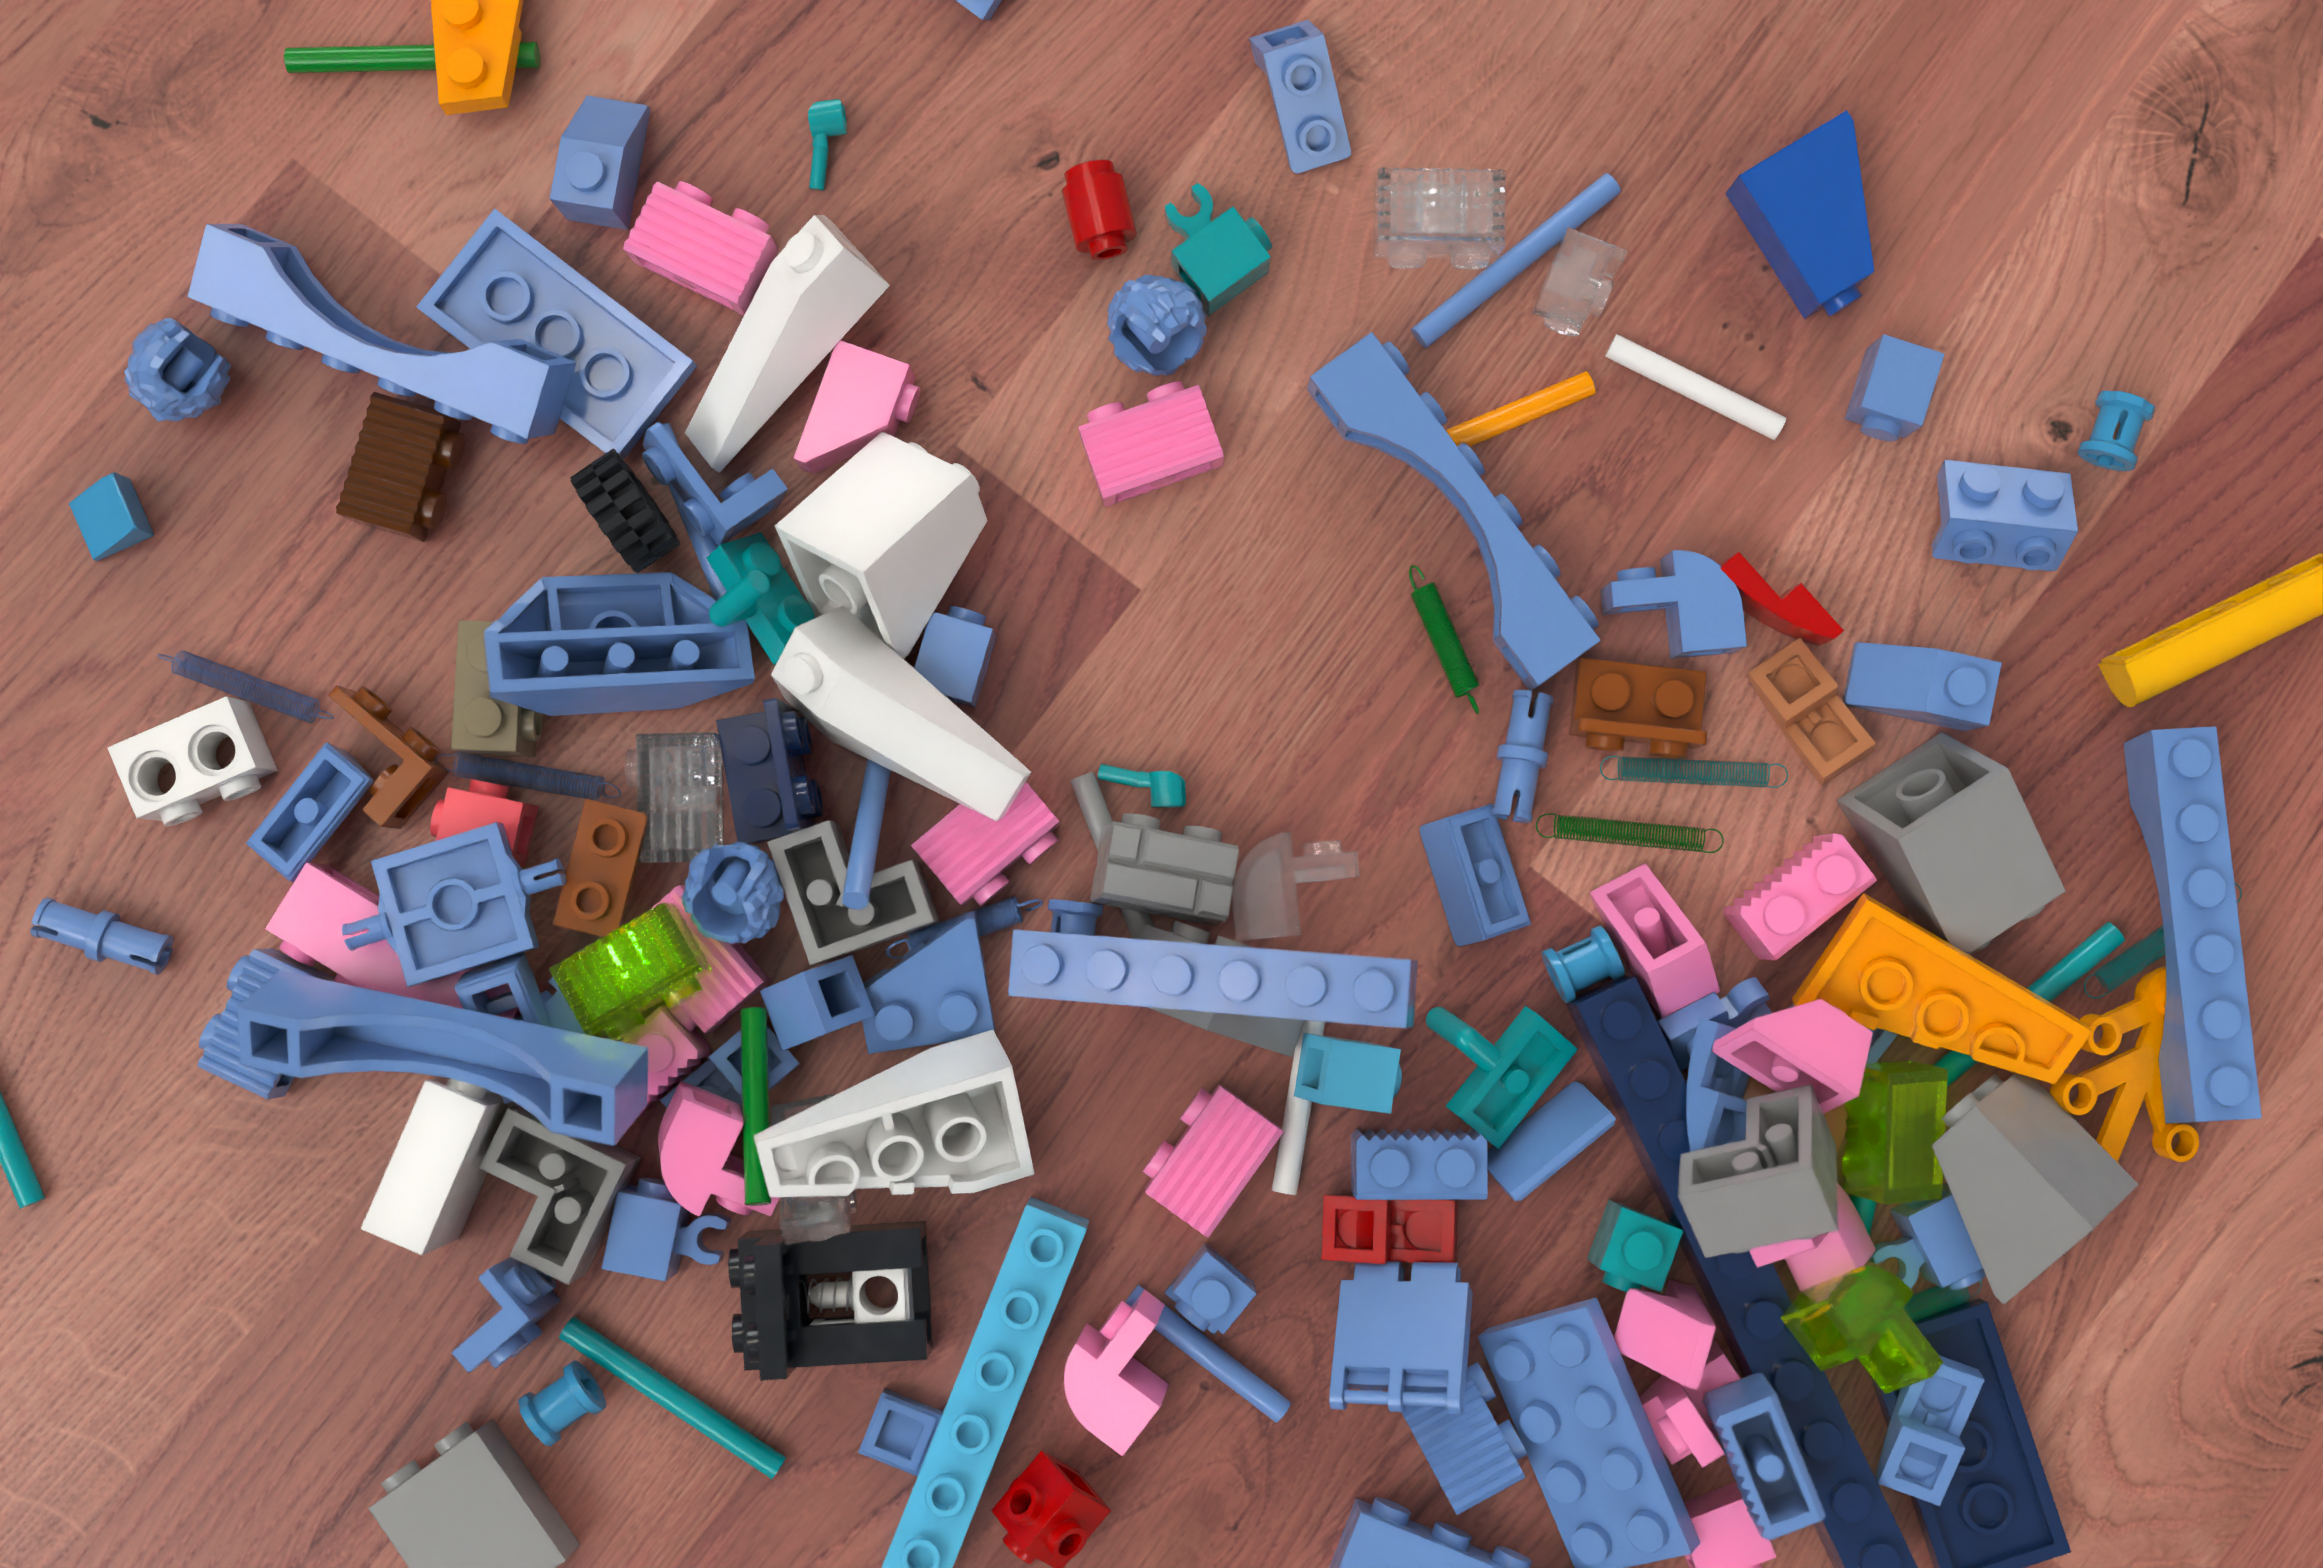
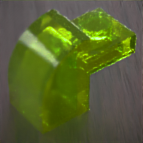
[1781,1266,1943,1394]

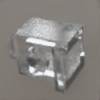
[1532,227,1628,337]

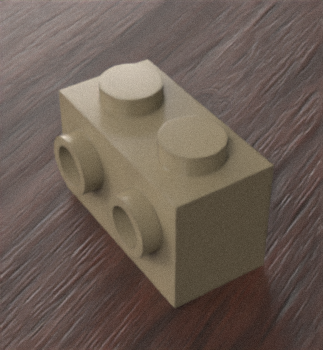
[451,620,543,757]

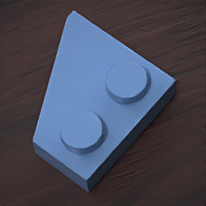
[862,911,995,1054]

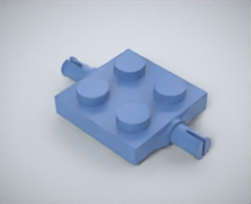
[342,822,567,987]

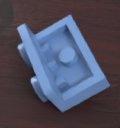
[1932,460,2078,571]
[451,1257,561,1373]

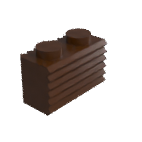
[336,392,465,542]

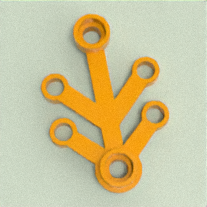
[2050,966,2199,1165]

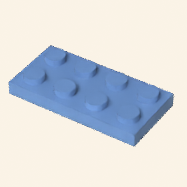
[416,208,697,459]
[1477,1297,1701,1568]

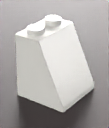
[775,431,988,659]

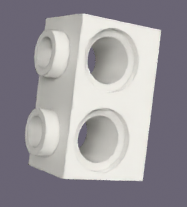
[107,696,278,826]

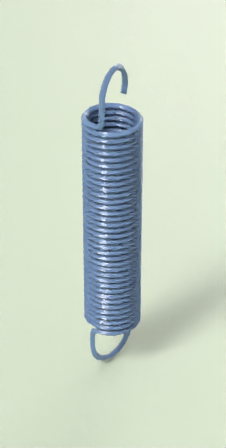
[886,896,1043,959]

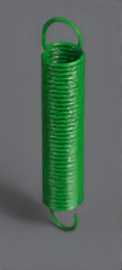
[1409,565,1480,715]

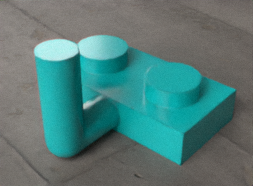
[706,532,816,665]
[1426,1006,1578,1149]

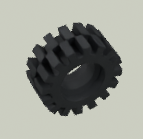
[570,449,680,573]

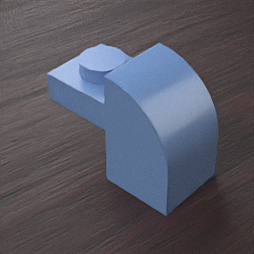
[1600,550,1747,659]

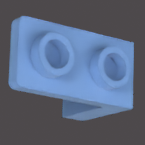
[1249,19,1351,174]
[642,422,788,546]

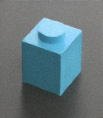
[1294,1033,1402,1114]

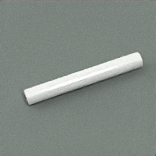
[1605,334,1786,440]
[1272,1020,1325,1195]

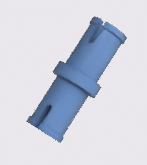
[1491,690,1554,823]
[30,897,174,975]

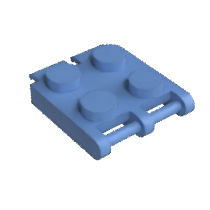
[1329,1261,1473,1414]

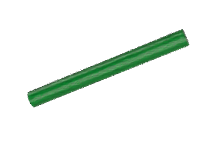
[284,42,540,73]

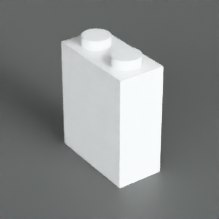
[361,1077,517,1255]

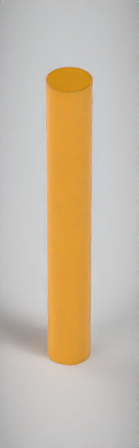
[1445,371,1596,447]

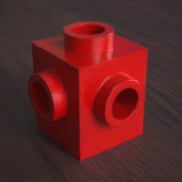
[991,1450,1111,1568]

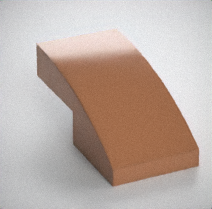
[1747,638,1876,786]

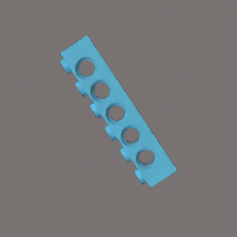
[882,1196,1089,1568]

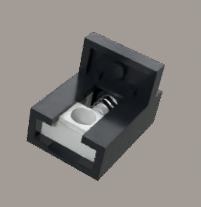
[728,1221,933,1381]

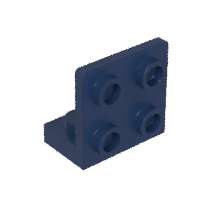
[716,698,824,844]

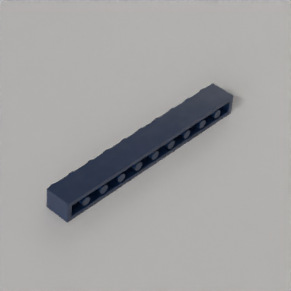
[1565,976,1918,1568]

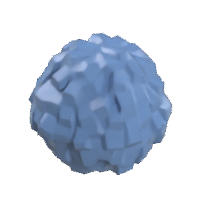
[1107,275,1207,376]
[124,318,231,422]
[681,842,784,944]

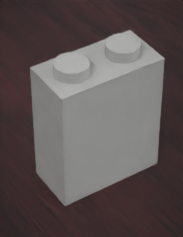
[368,1419,580,1568]

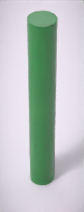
[741,1007,771,1206]

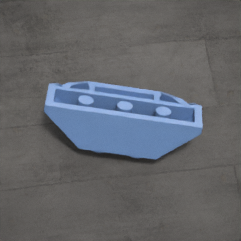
[483,572,755,716]

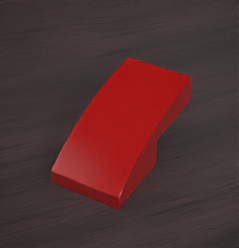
[1720,552,1844,646]
[1321,1194,1458,1264]

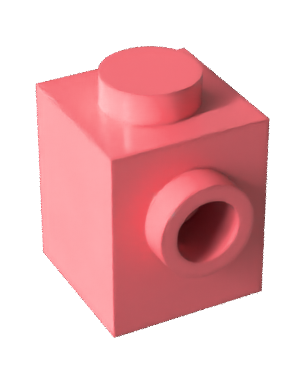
[430,779,539,868]

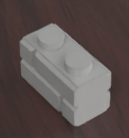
[1090,813,1239,926]

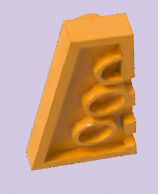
[431,0,528,115]
[1792,893,2093,1084]

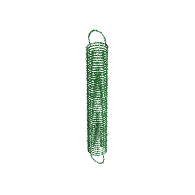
[1536,813,1724,853]

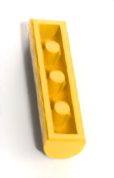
[2098,553,2323,707]

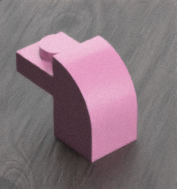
[658,1080,780,1217]
[1749,1183,1876,1291]
[1064,1289,1169,1456]
[1640,1340,1741,1468]

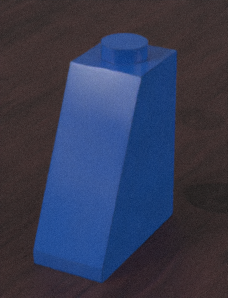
[1725,110,1874,319]

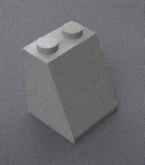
[1837,732,2066,954]
[1932,1073,2139,1305]

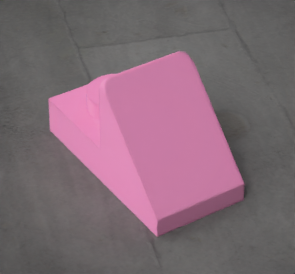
[1614,1279,1716,1390]

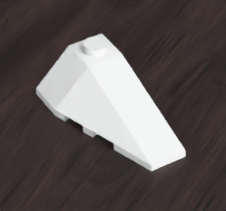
[685,215,890,473]
[771,606,1031,821]
[753,1030,1035,1197]

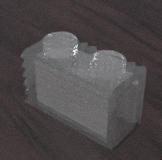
[1373,167,1506,269]
[625,732,725,864]

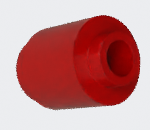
[1062,159,1137,260]

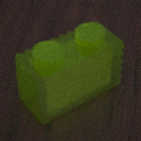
[549,902,713,1041]
[1842,1061,1948,1205]

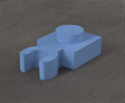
[1657,977,1772,1071]

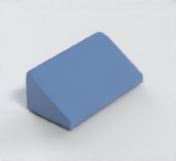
[246,742,374,883]
[1419,803,1531,947]
[1487,1081,1617,1201]

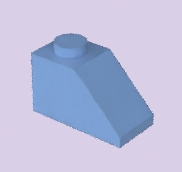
[549,96,651,230]
[1842,642,2002,732]

